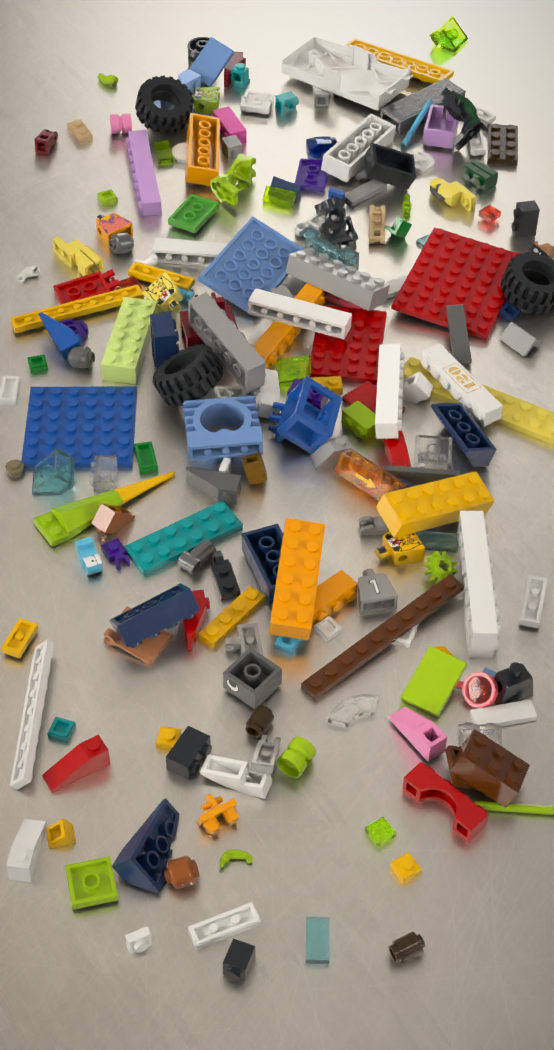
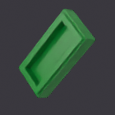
[134,441,158,474]

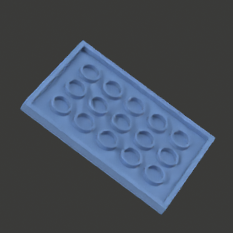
[198,216,304,316]

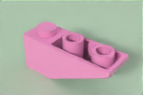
[389,707,447,762]

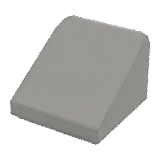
[314,89,329,107]

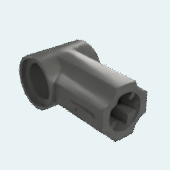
[177,540,216,576]

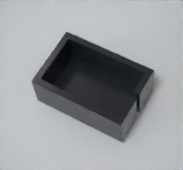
[364,143,416,190]

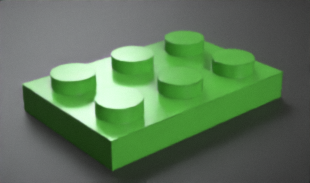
[168,194,219,233]

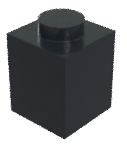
[223,938,255,982]

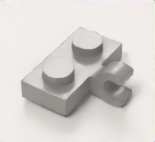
[225,623,263,655]

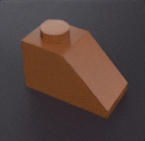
[91,503,135,535]

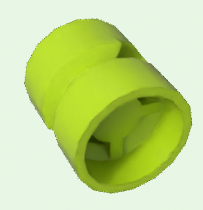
[277,736,316,778]

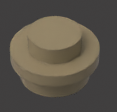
[5,460,24,477]

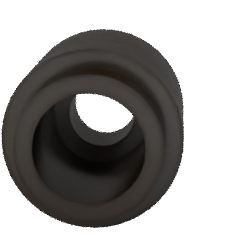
[245,706,274,738]
[388,931,425,964]

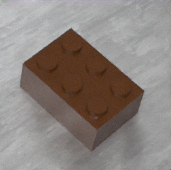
[450,729,530,808]

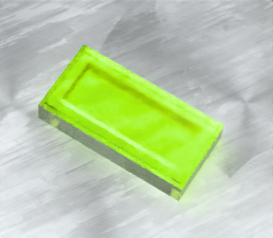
[154,140,173,164]
[262,185,297,208]

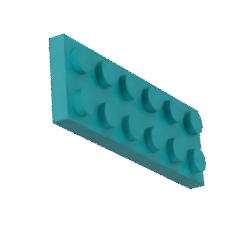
[124,500,243,576]

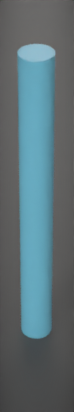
[401,100,433,148]

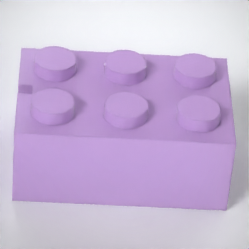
[423,104,459,149]

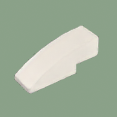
[200,755,273,799]

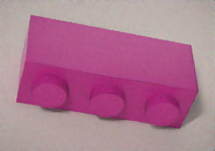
[213,106,247,144]

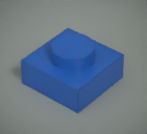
[328,187,345,199]

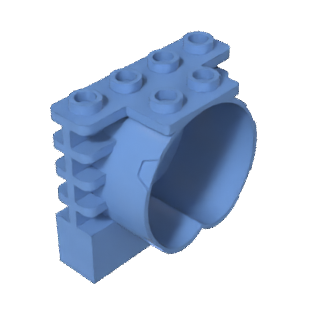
[183,396,263,464]

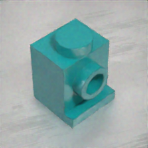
[231,63,251,88]
[275,91,299,115]

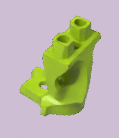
[210,153,256,206]

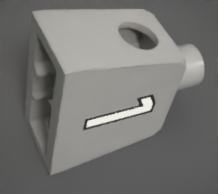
[357,569,398,615]

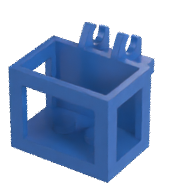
[268,376,342,454]

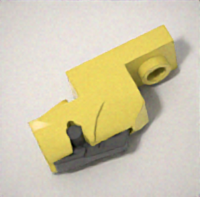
[429,178,477,211]

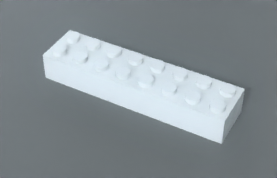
[456,511,501,659]

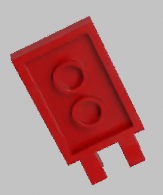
[53,269,120,304]

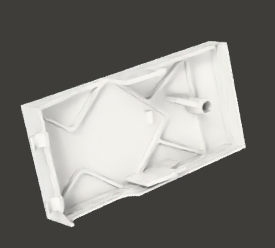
[281,36,414,111]

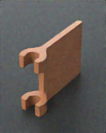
[104,606,172,665]

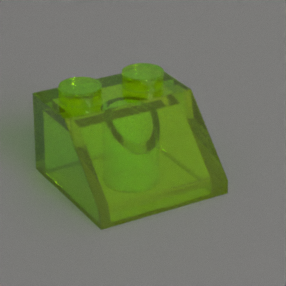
[429,16,469,53]

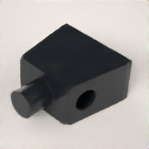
[488,662,533,705]

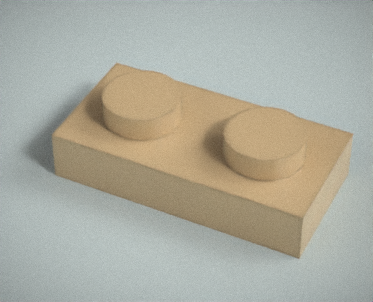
[67,120,93,144]

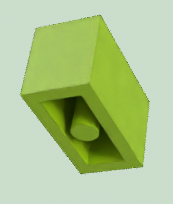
[341,401,376,442]

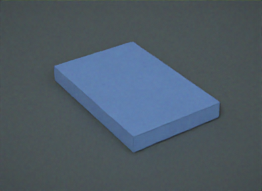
[190,37,235,87]

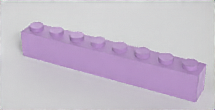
[126,130,162,217]

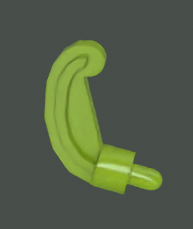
[219,849,253,868]

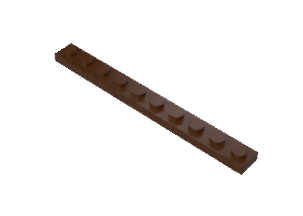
[301,574,464,700]

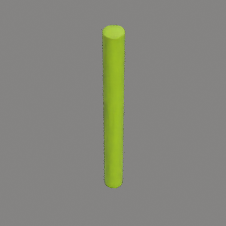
[474,801,554,815]

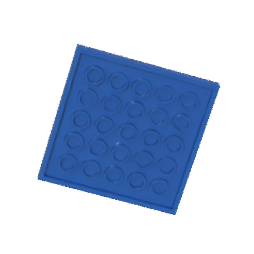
[21,386,137,468]

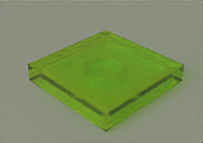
[276,355,312,387]

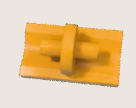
[196,794,239,835]

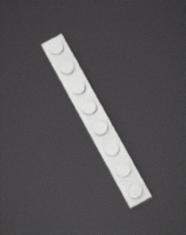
[10,639,54,790]

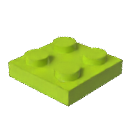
[65,856,118,910]

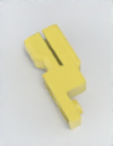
[52,236,105,276]

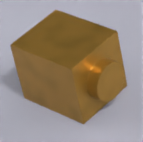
[242,452,267,485]

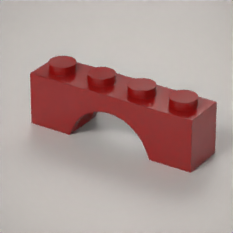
[402,762,489,843]

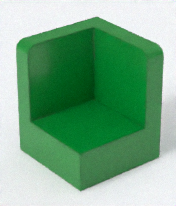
[384,216,412,239]

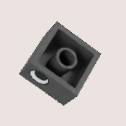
[223,647,282,709]

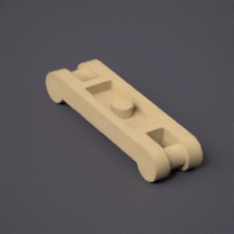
[369,205,385,244]

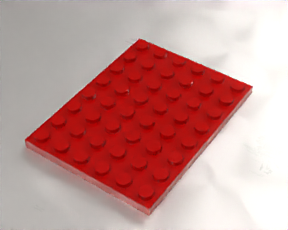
[391,227,519,340]

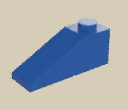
[39,312,83,360]

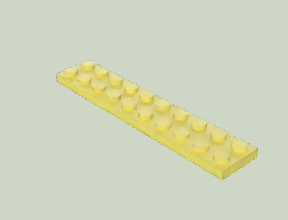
[404,357,554,445]

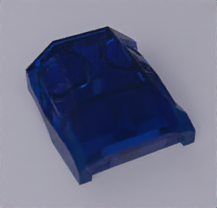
[306,136,337,158]

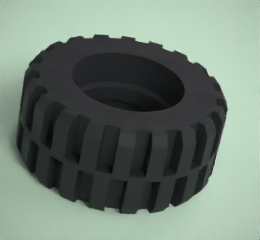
[135,75,194,135]
[501,252,554,314]
[153,344,223,407]

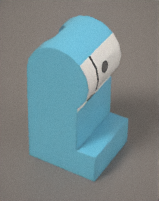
[75,536,103,576]

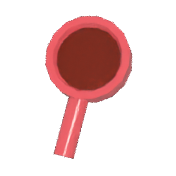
[455,672,498,708]

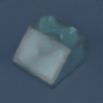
[32,448,75,496]

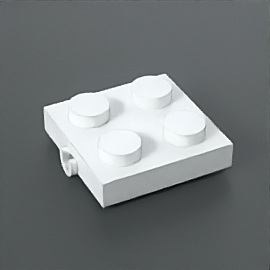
[240,89,275,114]

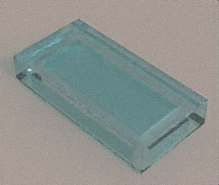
[418,531,457,552]
[306,917,329,964]

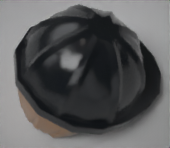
[528,241,554,259]

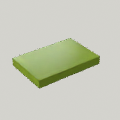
[400,646,467,718]

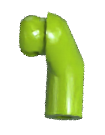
[97,73,119,85]

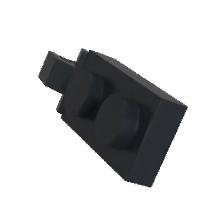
[211,550,240,600]

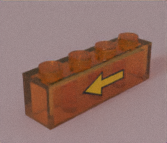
[335,449,408,501]

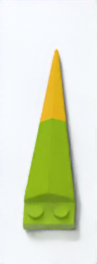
[34,471,175,547]

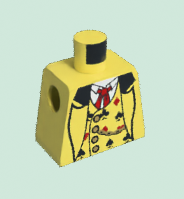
[142,272,183,313]

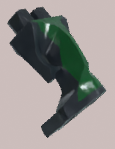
[441,88,483,151]

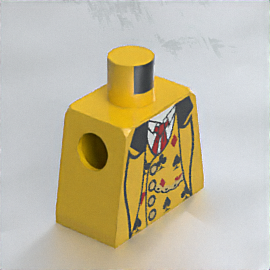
[375,532,425,566]

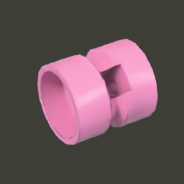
[110,113,132,134]

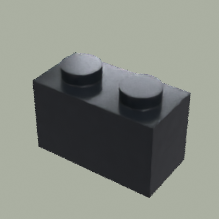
[511,200,540,238]
[166,726,212,780]

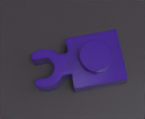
[101,538,130,570]

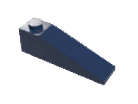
[112,798,180,893]

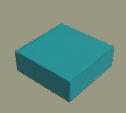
[47,717,76,743]

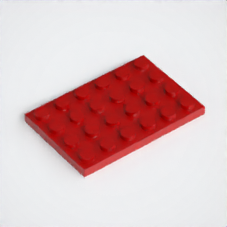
[308,305,387,385]

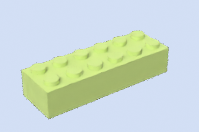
[101,297,158,384]

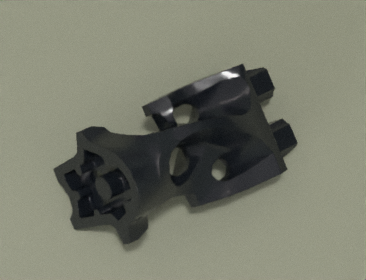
[314,197,359,255]

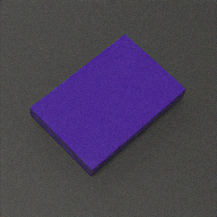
[294,158,328,193]

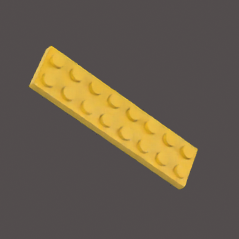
[345,38,454,84]

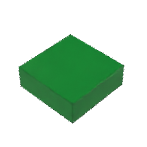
[27,354,48,373]

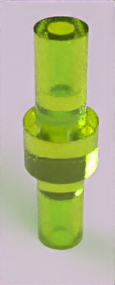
[402,194,412,218]

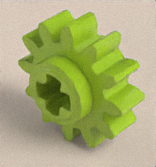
[423,551,459,584]

